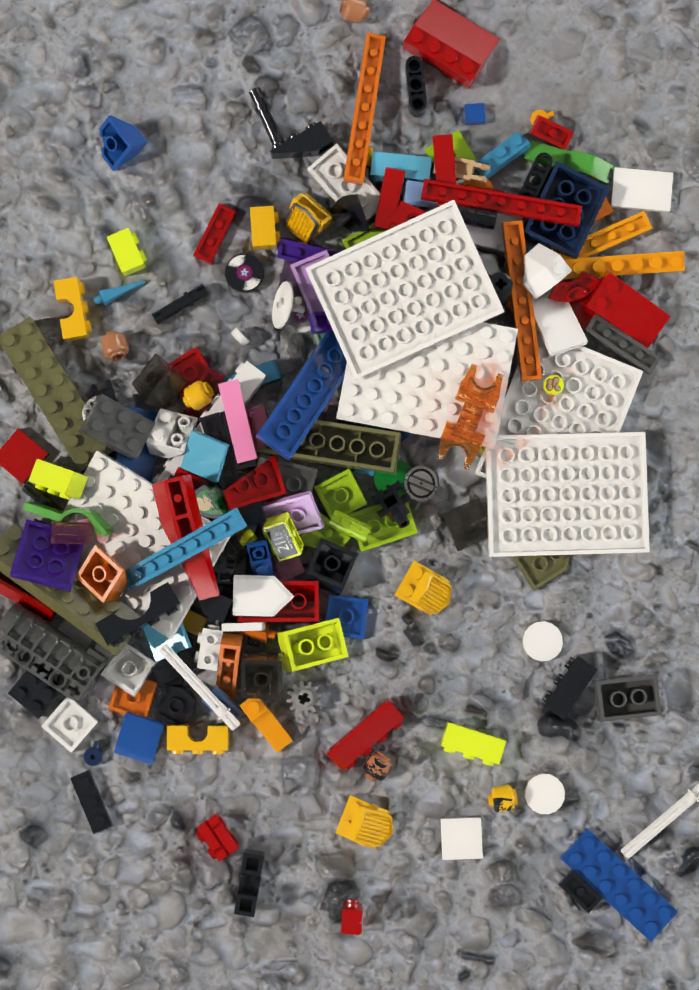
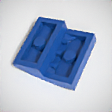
[114,712,165,765]

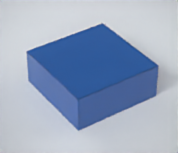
[464,103,485,126]

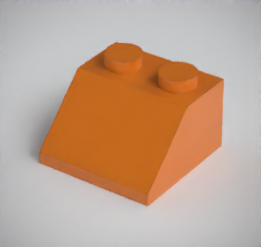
[76,545,127,603]

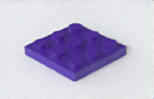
[10,519,86,592]

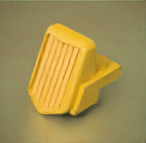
[394,561,452,616]
[335,795,393,849]

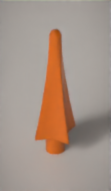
[232,624,277,643]

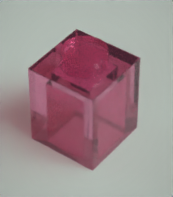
[273,556,306,581]

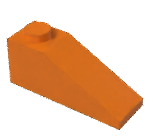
[216,632,243,699]

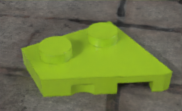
[300,512,351,548]

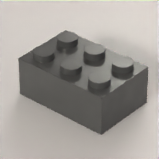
[79,394,155,460]
[593,674,662,722]

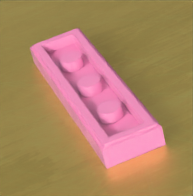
[218,379,258,463]

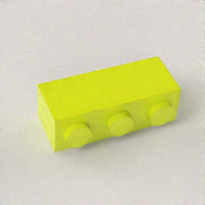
[29,459,88,500]
[440,721,506,766]

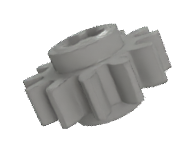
[286,680,322,716]

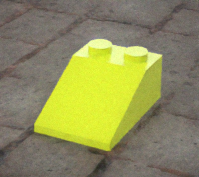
[276,618,349,672]

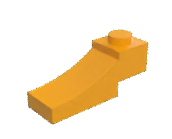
[239,693,293,753]

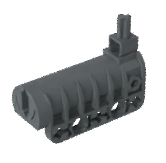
[0,602,114,701]

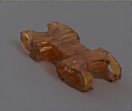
[437,364,504,470]

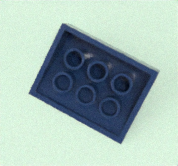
[523,161,610,259]

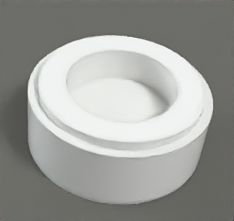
[231,328,250,347]

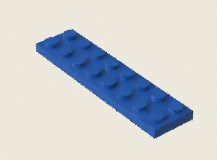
[255,332,347,461]

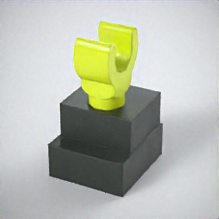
[224,529,258,563]

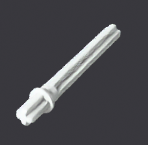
[159,644,240,730]
[621,783,699,859]

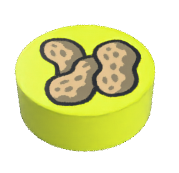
[543,375,564,396]

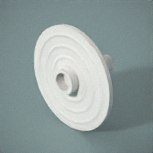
[272,281,305,329]

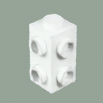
[194,624,224,671]

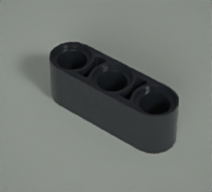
[405,56,427,117]
[518,152,553,198]

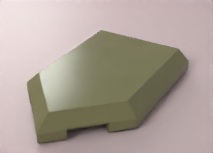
[512,555,570,591]

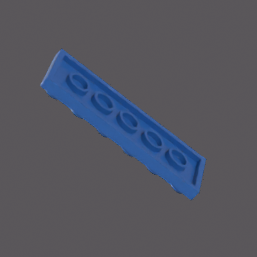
[560,828,678,942]

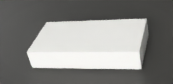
[222,622,266,632]

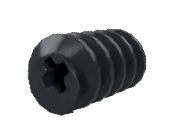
[490,272,513,307]

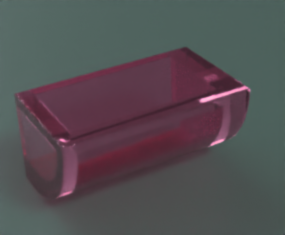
[246,403,269,450]
[50,521,94,544]

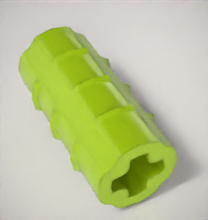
[328,510,372,543]

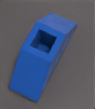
[246,539,275,576]

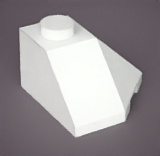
[522,243,572,299]

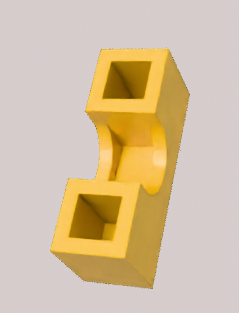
[53,277,92,342]
[167,724,229,754]

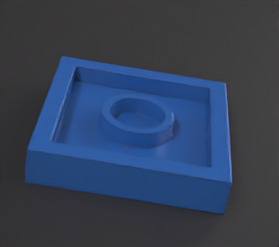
[326,594,369,639]

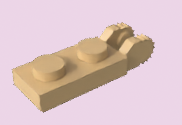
[433,157,491,183]

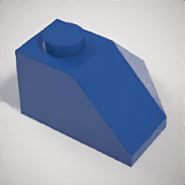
[99,115,148,171]

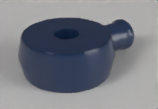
[84,741,103,766]

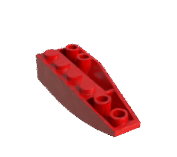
[152,475,220,600]

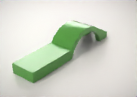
[523,140,614,185]
[23,502,114,537]

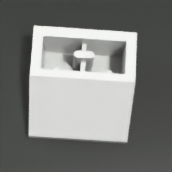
[146,408,198,458]

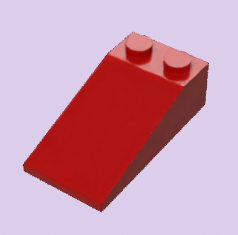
[583,271,671,348]

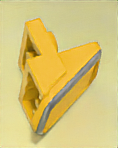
[285,193,334,244]

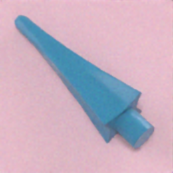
[93,280,145,306]

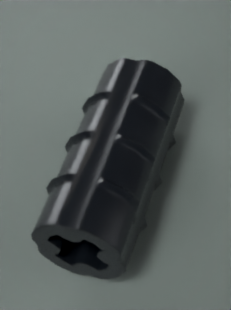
[457,205,497,230]

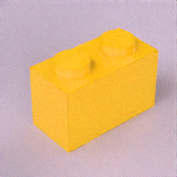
[250,206,280,251]

